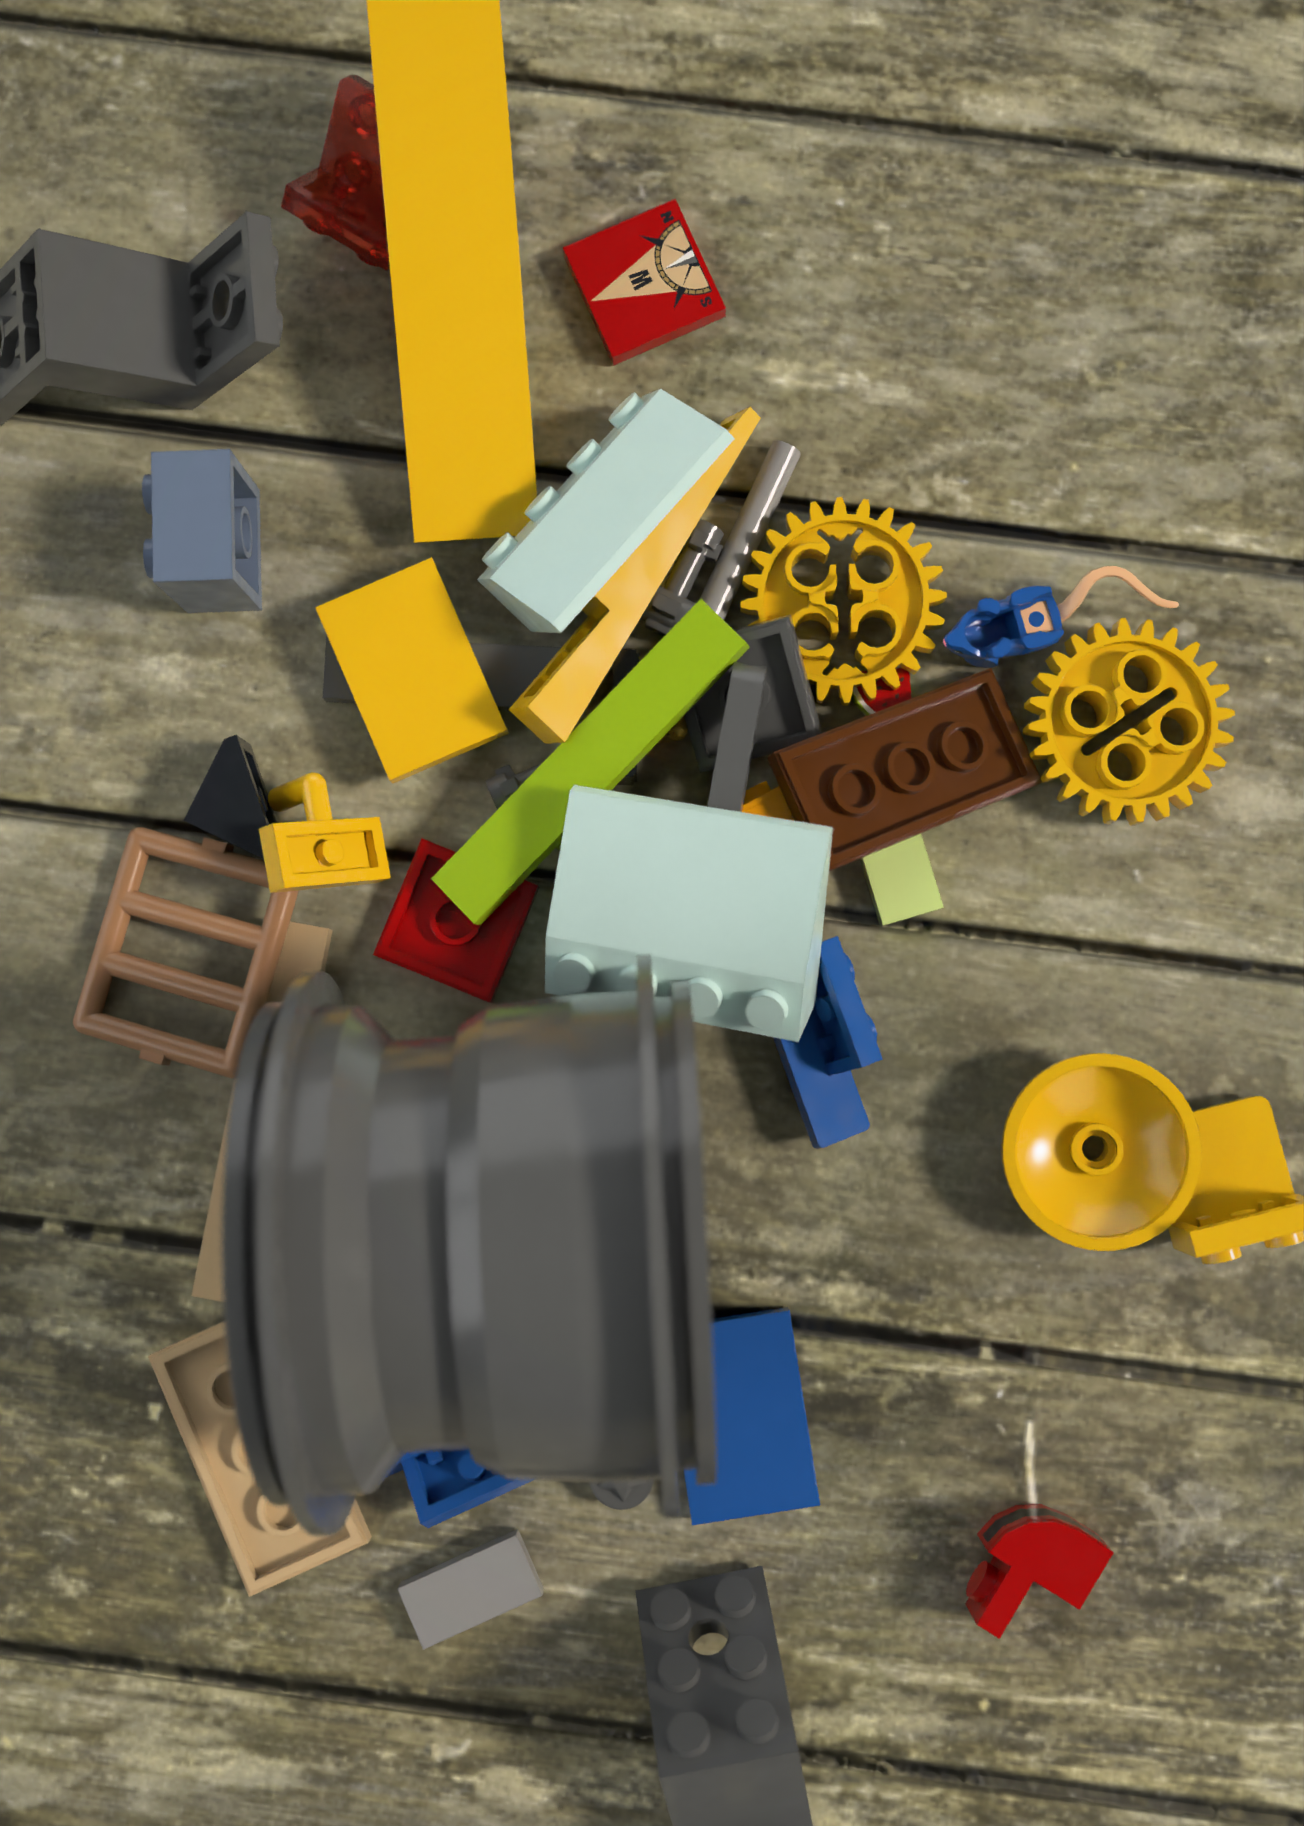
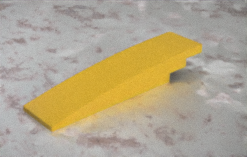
[366,0,537,543]

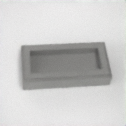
[397,1529,544,1650]

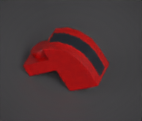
[965,1504,1114,1639]

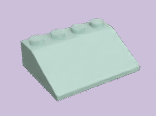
[545,785,833,1042]

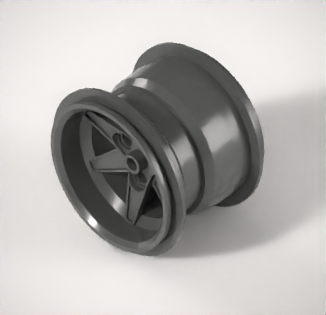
[222,954,717,1537]

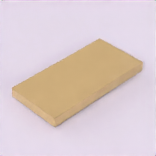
[148,1320,372,1597]

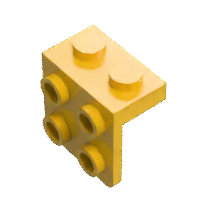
[1168,1096,1304,1264]

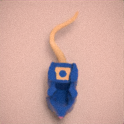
[943,566,1179,668]

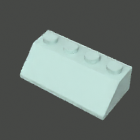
[477,389,735,633]

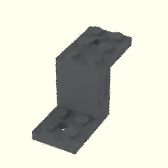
[0,211,283,426]
[635,1566,813,1826]

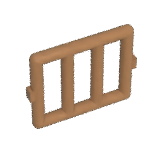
[73,827,299,1079]

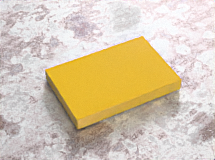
[315,557,509,784]

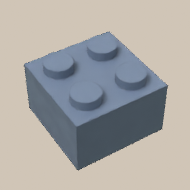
[142,449,262,613]

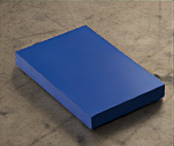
[684,1307,820,1525]

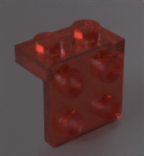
[281,74,390,271]

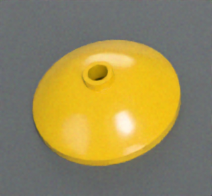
[1001,1053,1202,1251]

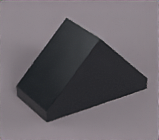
[184,735,277,859]

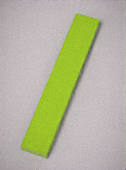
[431,599,750,925]

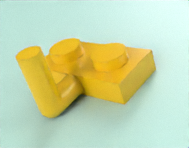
[259,772,391,893]

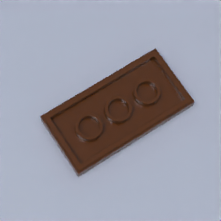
[767,668,1042,872]

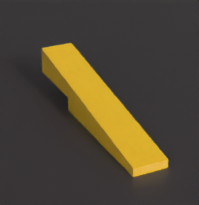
[509,407,761,744]

